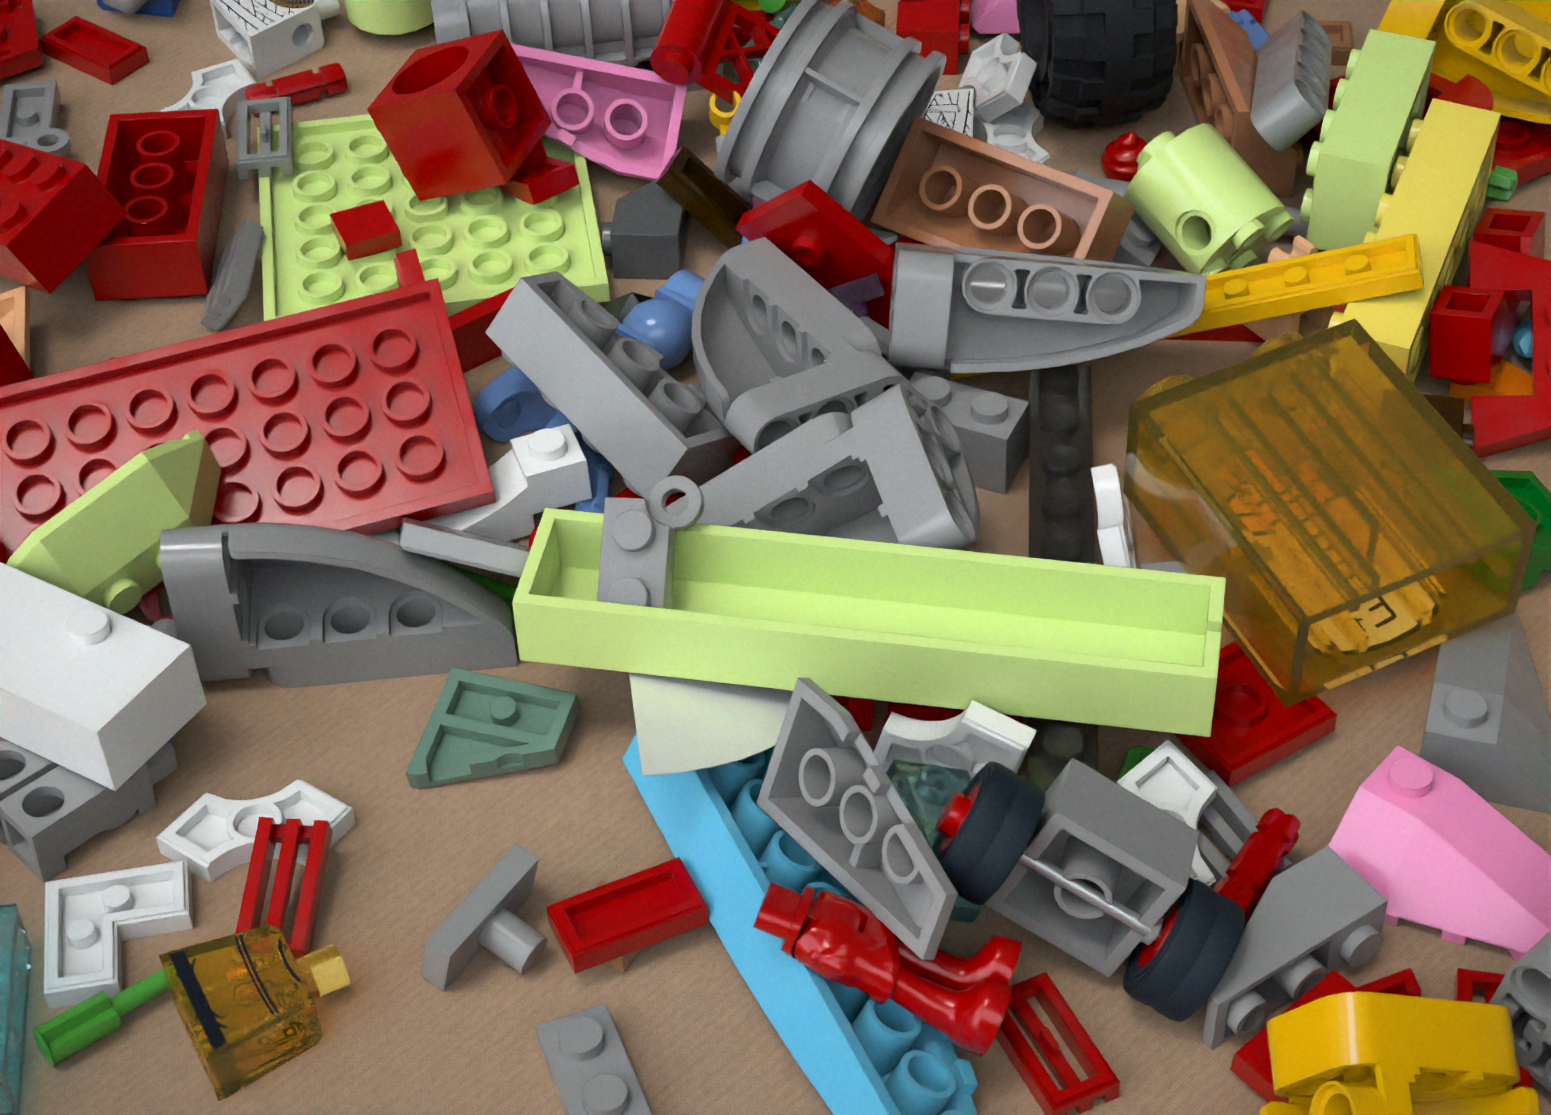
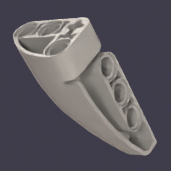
[691,237,912,455]
[888,242,1207,373]
[665,381,980,550]
[160,522,518,688]

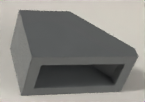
[602,178,691,280]

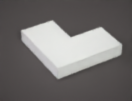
[44,860,194,1009]

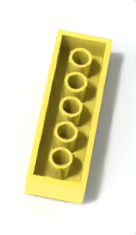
[1319,98,1502,430]

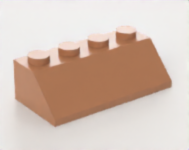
[1180,0,1304,198]
[870,115,1136,262]

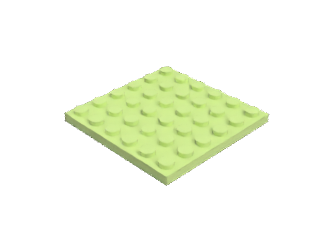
[257,114,610,321]

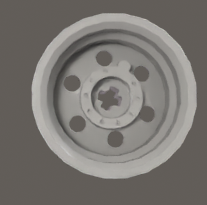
[714,0,946,223]

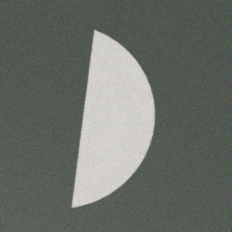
[629,672,793,776]

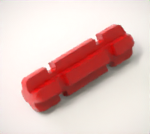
[245,62,348,116]
[1213,808,1301,920]

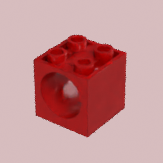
[367,29,552,201]

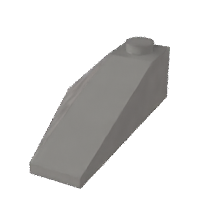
[1419,590,1551,814]
[756,678,958,961]

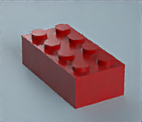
[85,109,229,301]
[0,139,128,294]

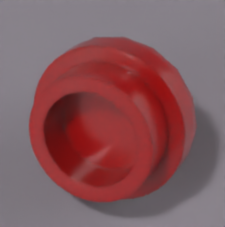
[1101,131,1147,182]

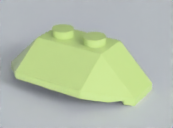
[6,430,221,614]

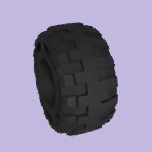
[1016,0,1178,127]

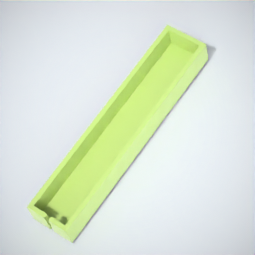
[512,508,1226,737]

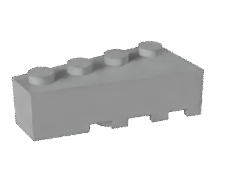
[485,271,742,501]

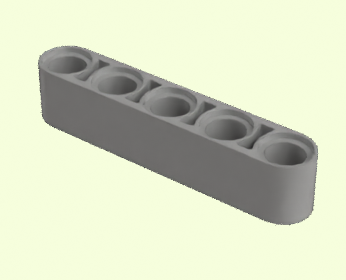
[1250,10,1332,153]

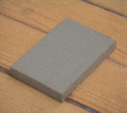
[398,517,530,577]

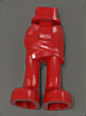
[753,882,1022,1057]

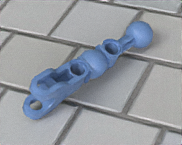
[474,236,750,453]

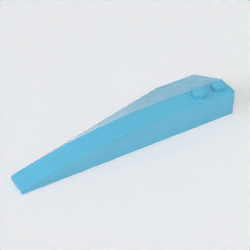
[622,732,978,1115]

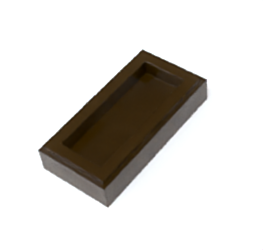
[656,146,753,249]

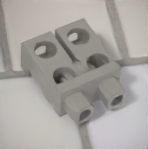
[0,739,178,884]

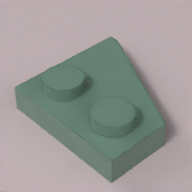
[406,667,581,789]

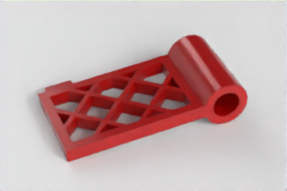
[650,0,780,105]

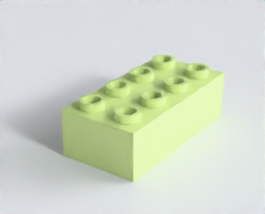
[1300,29,1437,251]

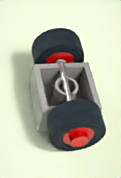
[932,758,1245,1022]

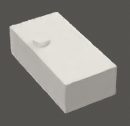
[0,562,207,791]

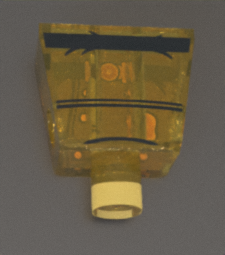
[159,925,350,1102]

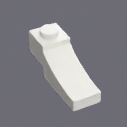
[424,424,592,560]

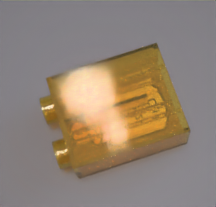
[1123,318,1537,707]

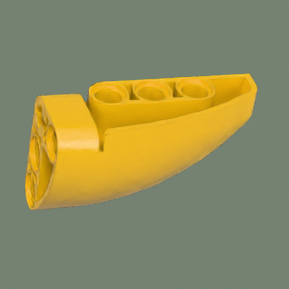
[1377,0,1551,124]
[1259,992,1539,1115]

